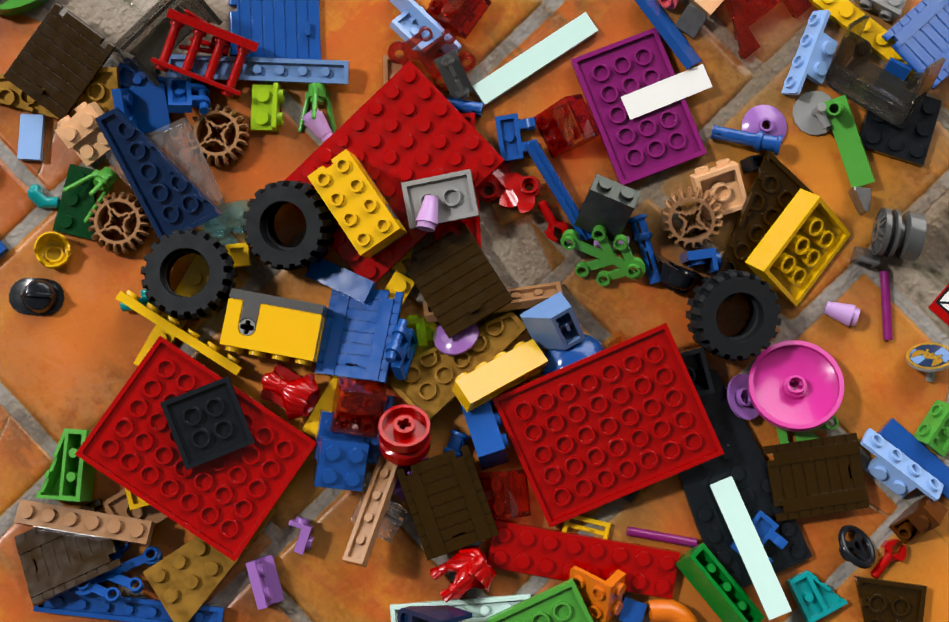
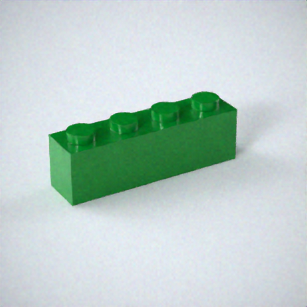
[675,543,765,622]

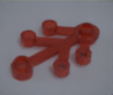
[387,26,476,89]

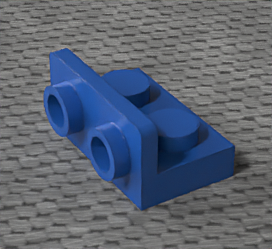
[680,247,721,274]

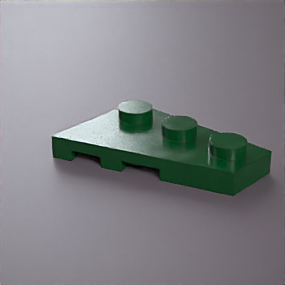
[53,164,98,242]

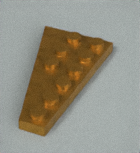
[0,67,121,119]
[387,311,527,421]
[143,507,277,622]

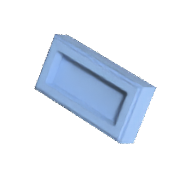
[17,114,46,161]

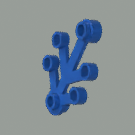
[73,541,163,603]

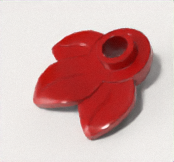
[478,163,511,202]
[499,173,541,214]

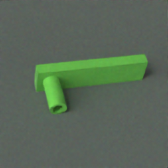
[823,95,875,187]

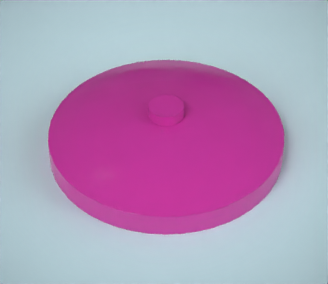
[748,340,844,432]

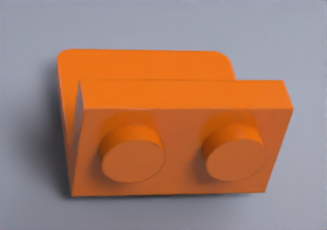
[569,566,626,622]

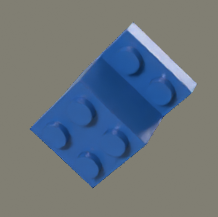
[314,410,369,492]

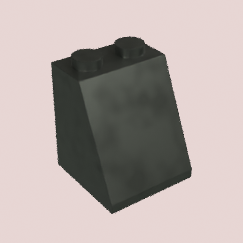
[574,174,640,242]

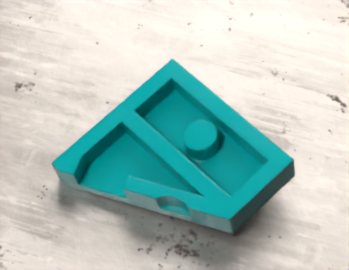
[785,570,848,622]

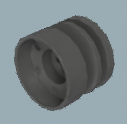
[871,207,927,261]

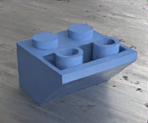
[520,292,586,350]

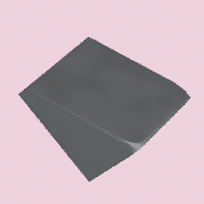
[675,4,708,39]
[848,187,871,215]
[851,246,880,268]

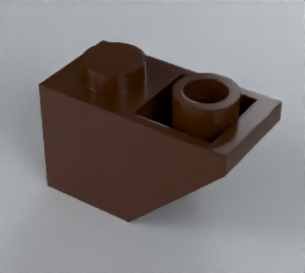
[889,495,948,544]

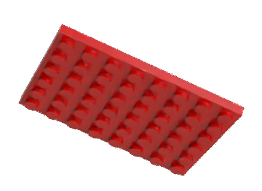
[284,60,505,283]
[492,322,724,527]
[75,336,317,562]

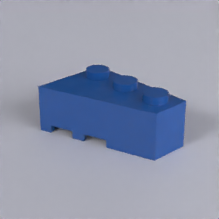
[460,399,509,470]

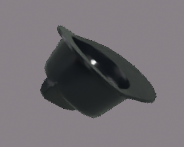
[653,253,703,294]
[9,278,65,315]

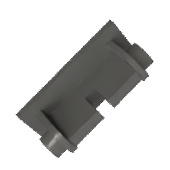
[434,50,474,100]

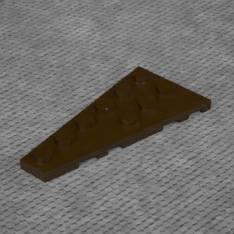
[718,151,814,301]
[854,576,927,622]

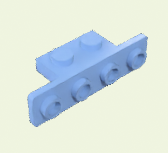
[389,0,462,57]
[781,10,838,95]
[860,428,944,501]

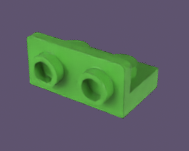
[913,400,949,458]

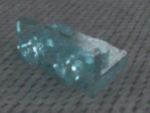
[203,199,249,239]

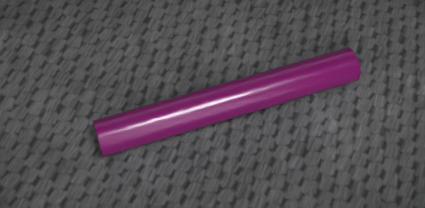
[880,271,893,340]
[626,526,697,547]

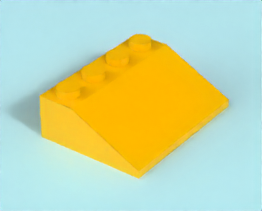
[745,188,851,307]

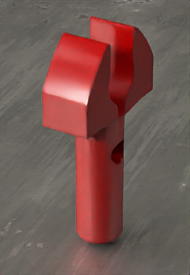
[538,200,568,242]
[870,539,906,579]

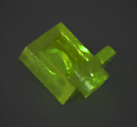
[405,314,432,348]

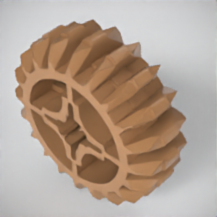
[187,104,250,167]
[660,186,724,249]
[88,192,152,254]

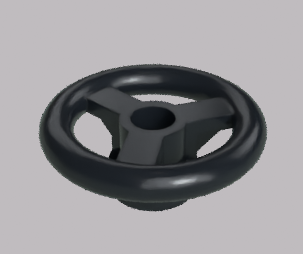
[838,525,876,569]

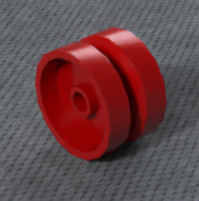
[378,404,431,466]

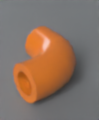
[647,599,697,622]

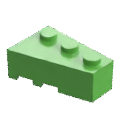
[35,428,95,502]

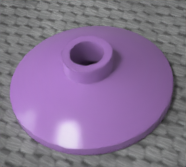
[741,105,787,150]
[433,324,479,355]
[727,374,759,420]

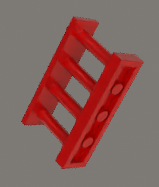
[150,8,259,98]

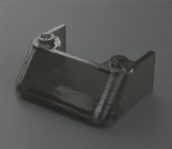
[114,0,223,87]
[826,15,946,125]

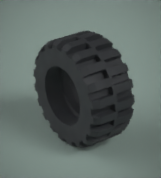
[242,181,337,271]
[141,229,237,321]
[686,269,782,361]

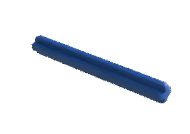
[525,139,592,241]

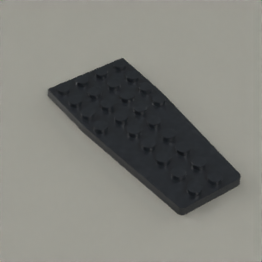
[678,369,812,588]

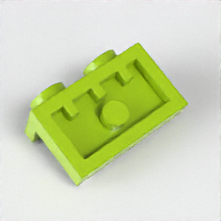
[250,83,285,132]

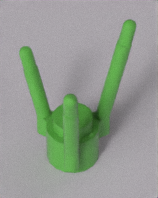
[298,83,336,133]
[62,167,118,223]

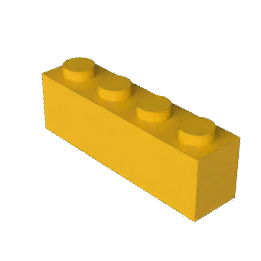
[452,339,548,413]

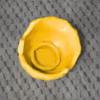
[33,231,71,269]

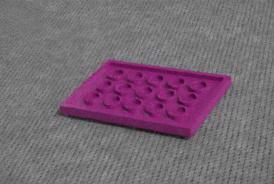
[570,28,707,186]

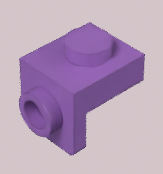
[288,516,315,555]

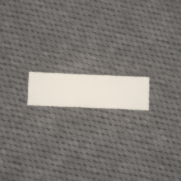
[621,64,713,120]

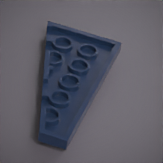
[95,108,223,242]

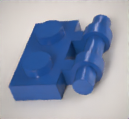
[167,78,211,115]
[385,319,418,380]

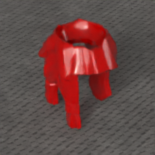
[260,361,320,421]
[430,546,497,603]

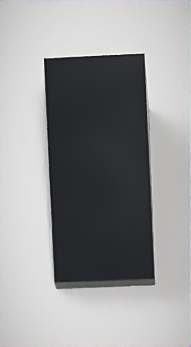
[740,152,772,175]

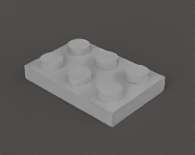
[401,169,479,229]

